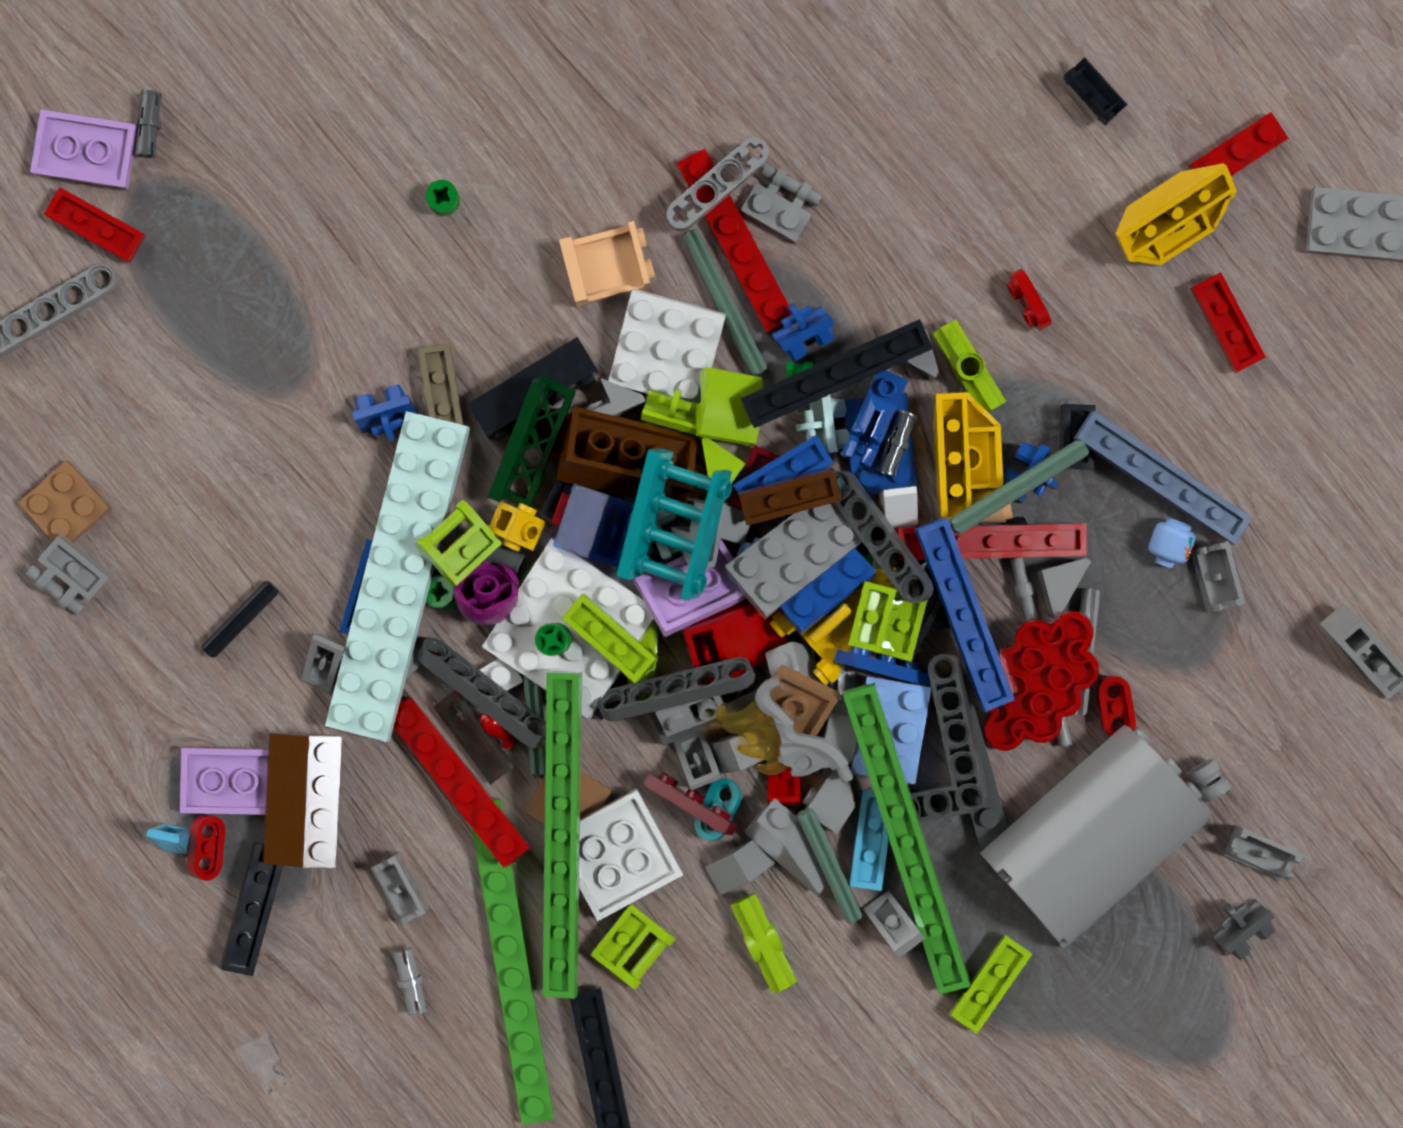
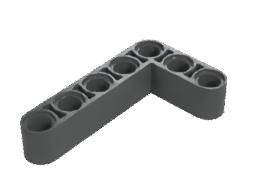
[910,652,988,822]

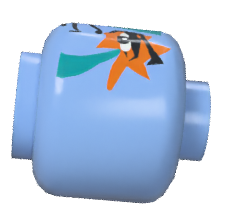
[1148,518,1196,568]

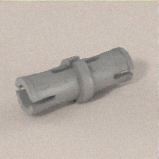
[392,947,428,1016]

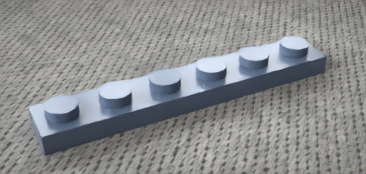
[1074,411,1252,545]

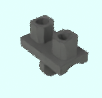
[1210,899,1275,960]

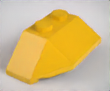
[1115,163,1237,265]
[933,392,1003,520]

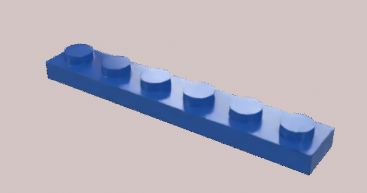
[914,517,1015,712]

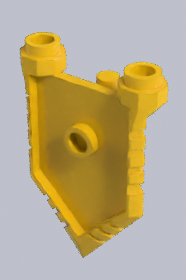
[769,568,896,686]

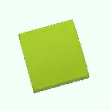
[695,367,763,446]
[848,581,927,662]

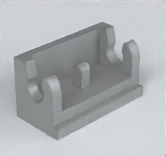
[1190,541,1245,613]
[1223,825,1304,881]
[370,852,430,926]

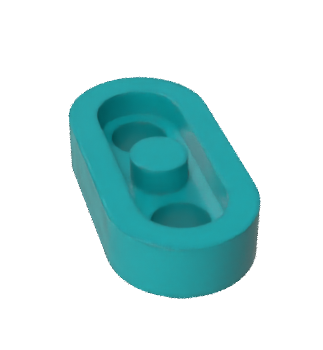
[695,778,742,841]

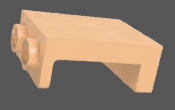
[559,221,655,307]

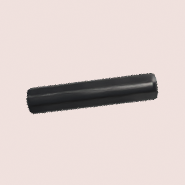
[201,581,279,658]

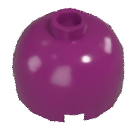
[454,561,519,625]

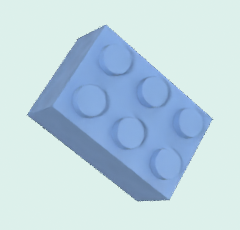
[849,676,931,784]

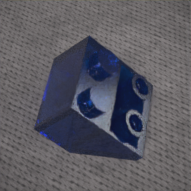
[553,483,634,568]

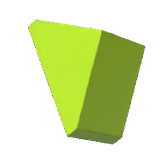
[701,438,745,484]

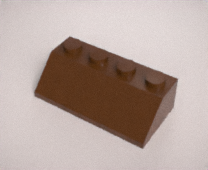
[557,406,698,503]
[263,733,342,868]

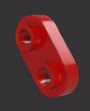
[1007,269,1052,331]
[1096,676,1136,737]
[187,815,225,881]

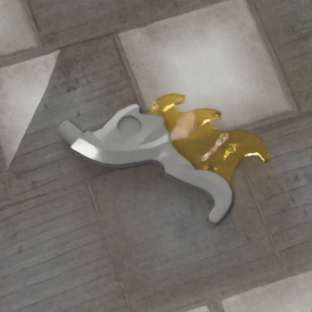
[718,676,853,783]

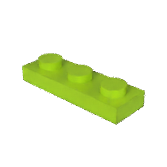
[561,593,658,683]
[949,934,1032,1034]

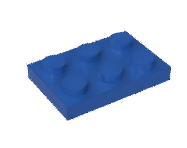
[844,393,918,495]

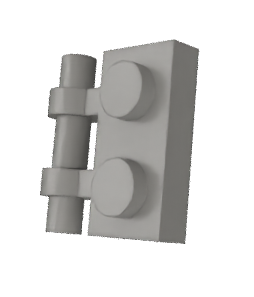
[740,164,823,244]
[25,533,112,615]

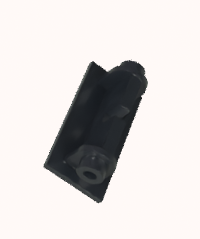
[1063,57,1128,125]

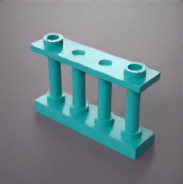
[616,448,732,601]

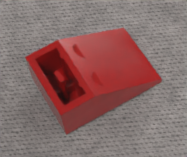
[683,599,787,685]

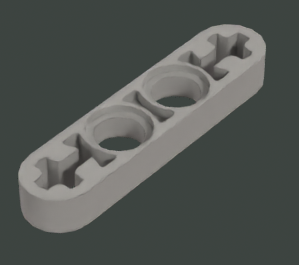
[666,137,769,232]

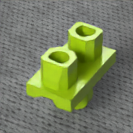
[641,389,698,435]

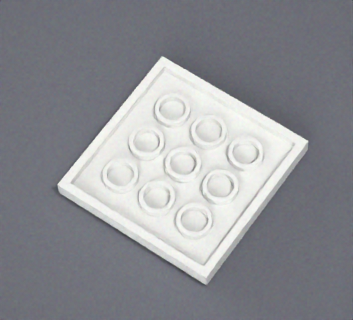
[482,538,654,719]

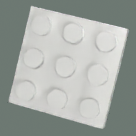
[608,288,726,404]
[579,789,683,921]

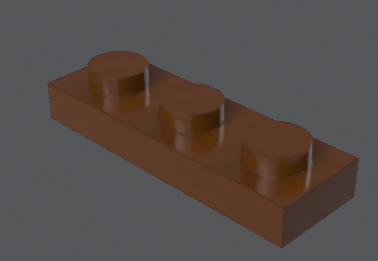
[738,468,842,526]

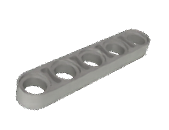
[0,264,119,358]

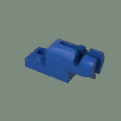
[841,370,908,468]

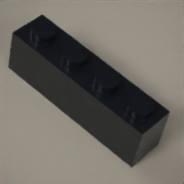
[467,337,599,441]

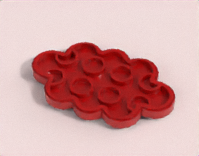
[984,611,1099,751]

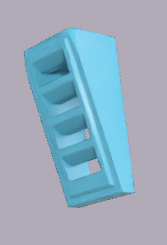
[146,823,190,855]

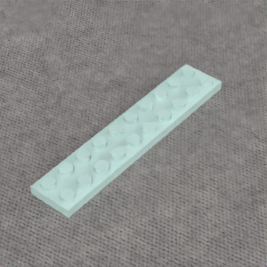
[325,411,470,742]

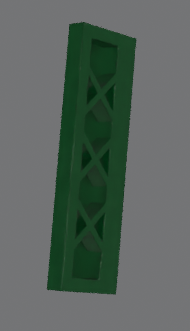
[488,375,576,507]

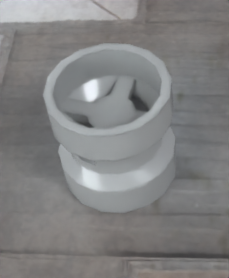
[1187,758,1231,803]

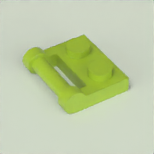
[415,500,502,587]
[590,903,676,990]

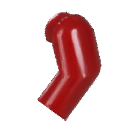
[479,713,515,749]

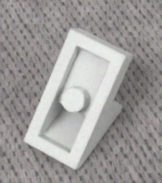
[878,486,918,530]

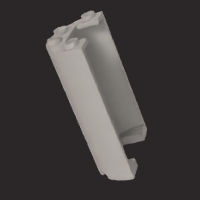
[979,725,1212,950]

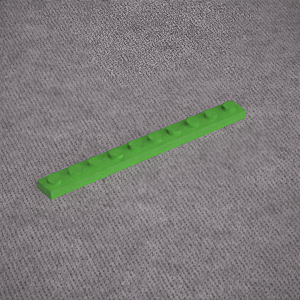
[543,671,582,999]
[843,682,971,995]
[472,798,554,1125]

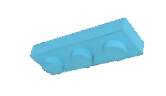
[849,789,889,891]

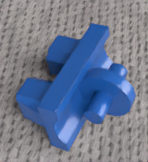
[771,303,835,361]
[352,384,416,441]
[1003,442,1059,503]

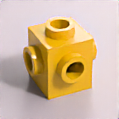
[489,501,546,552]

